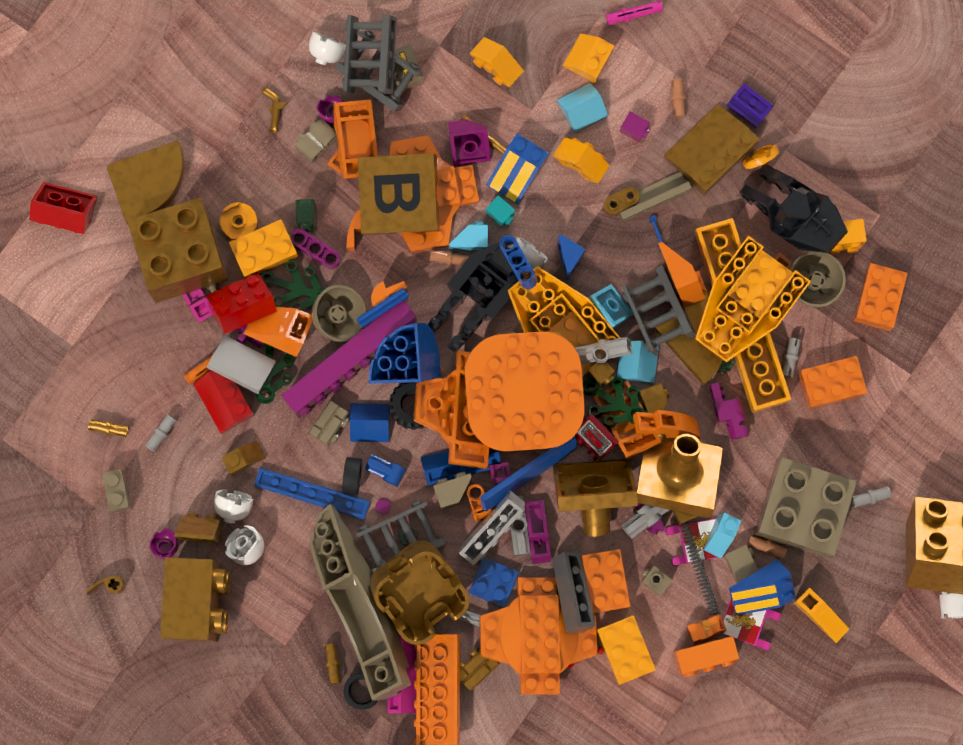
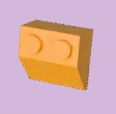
[563,33,614,84]

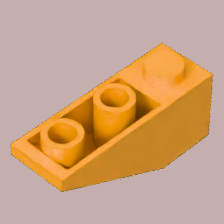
[793,588,849,643]

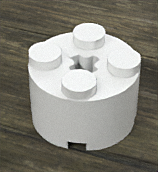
[939,592,963,619]

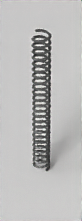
[679,524,721,616]

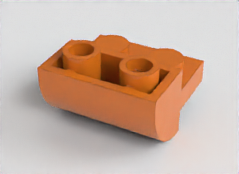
[371,281,408,307]

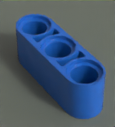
[499,235,537,289]

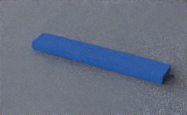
[480,436,577,511]
[254,468,370,520]

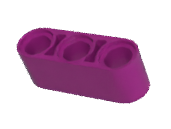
[291,229,340,270]

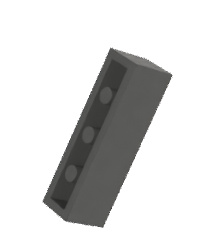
[552,551,595,633]

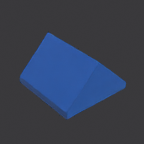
[557,235,585,279]
[350,403,390,442]

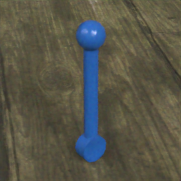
[649,215,663,251]

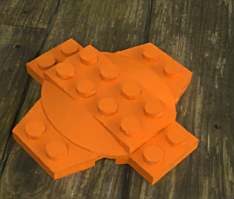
[389,135,479,253]
[414,351,490,469]
[479,577,597,695]

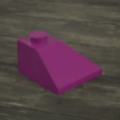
[448,120,491,166]

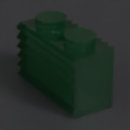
[295,199,318,233]

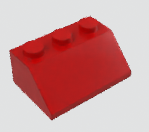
[29,182,98,234]
[193,370,255,434]

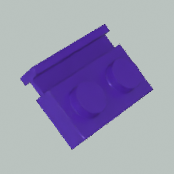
[727,83,774,128]

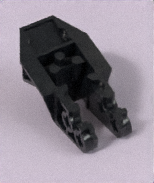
[739,164,848,253]
[428,242,522,353]

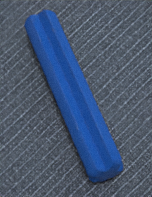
[357,288,409,327]

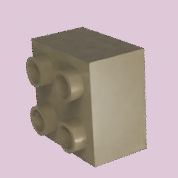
[754,457,857,559]

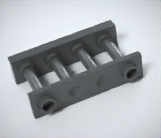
[342,15,397,94]
[335,30,424,111]
[621,265,696,356]
[356,500,446,573]

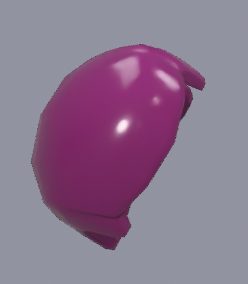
[317,95,345,124]
[149,528,179,559]

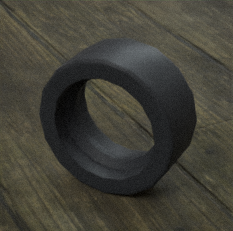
[342,457,362,495]
[343,672,378,710]

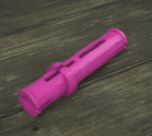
[606,0,663,26]

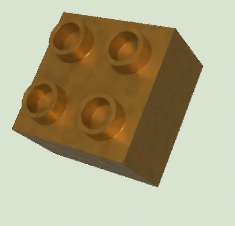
[127,197,228,303]
[906,497,963,595]
[160,558,230,642]

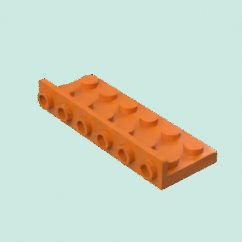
[414,634,460,745]

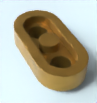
[603,187,639,216]

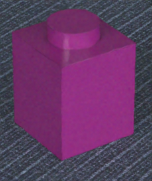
[620,111,651,142]

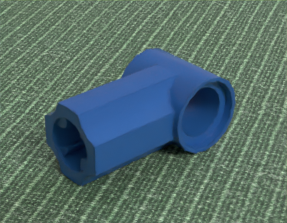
[365,454,406,487]

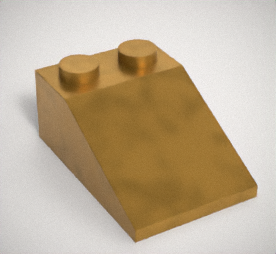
[174,513,223,544]

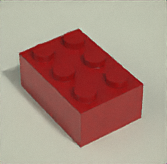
[206,273,277,334]

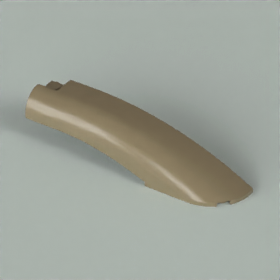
[310,504,411,700]

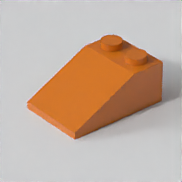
[658,242,706,307]

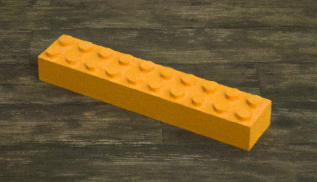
[694,218,791,413]

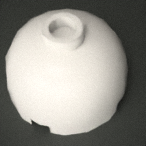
[309,32,346,66]
[510,237,548,269]
[214,489,253,523]
[225,525,265,565]

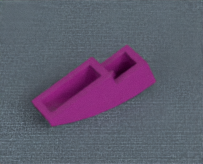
[525,500,551,564]

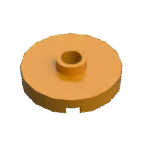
[742,145,779,169]
[219,202,258,240]

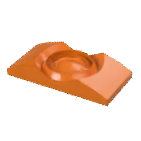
[333,99,378,179]
[593,380,661,459]

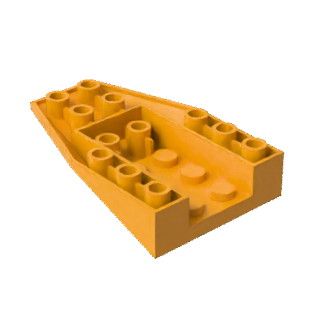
[695,236,811,362]
[507,266,620,376]

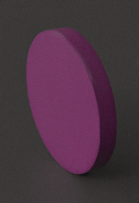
[376,499,391,514]

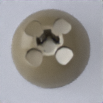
[790,251,846,308]
[312,285,366,342]

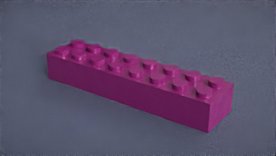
[281,301,417,418]

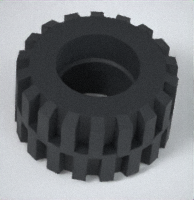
[389,382,424,430]

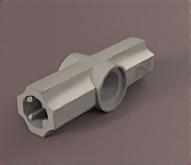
[575,337,632,364]
[510,495,531,556]
[622,505,669,539]

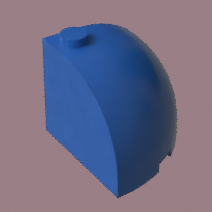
[369,323,441,384]

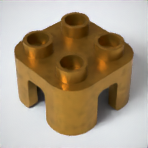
[370,541,469,645]

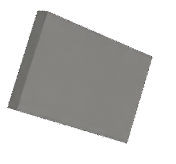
[207,335,276,394]

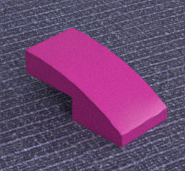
[183,289,212,323]

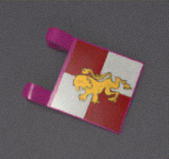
[665,519,724,566]
[723,600,781,651]

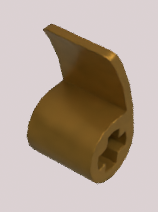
[86,576,125,595]

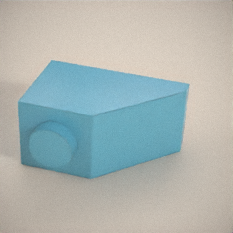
[450,222,488,251]
[703,513,741,558]

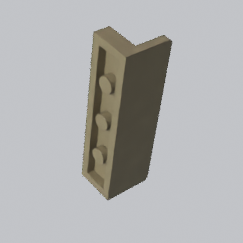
[613,172,692,223]

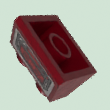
[575,414,619,461]

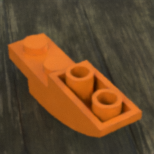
[633,410,701,439]

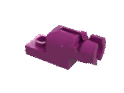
[709,383,749,440]

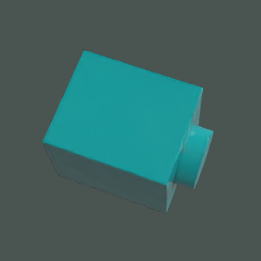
[485,195,515,228]

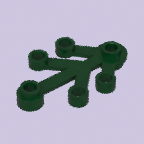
[260,260,326,311]
[256,343,294,404]
[583,377,646,428]

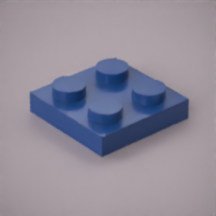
[469,558,519,608]

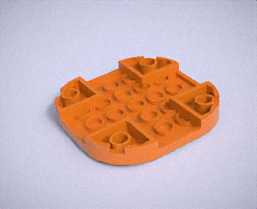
[464,332,584,451]

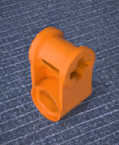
[467,484,492,523]

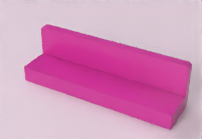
[388,634,417,713]

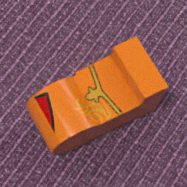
[687,615,727,646]

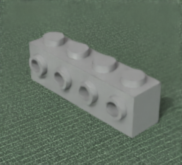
[459,491,525,565]

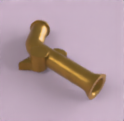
[261,87,288,133]

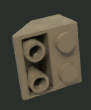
[433,472,472,511]

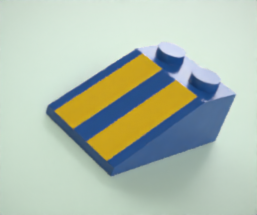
[486,133,549,205]
[729,559,796,615]

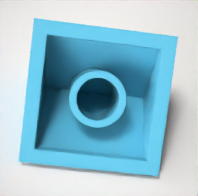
[557,83,608,133]
[589,284,634,329]
[617,341,659,384]

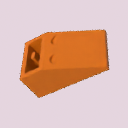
[244,307,313,357]

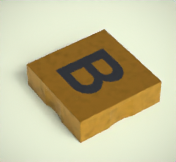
[358,153,440,236]

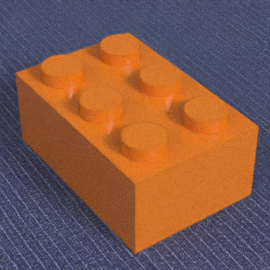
[853,263,908,331]
[798,356,867,410]
[581,549,630,614]
[673,636,739,677]

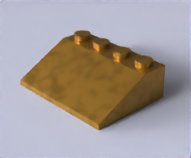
[664,104,760,196]

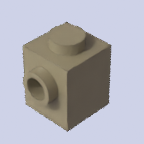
[641,566,673,597]

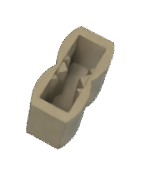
[296,118,337,163]

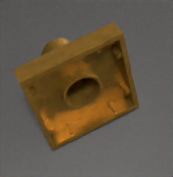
[637,434,723,518]
[553,459,638,537]

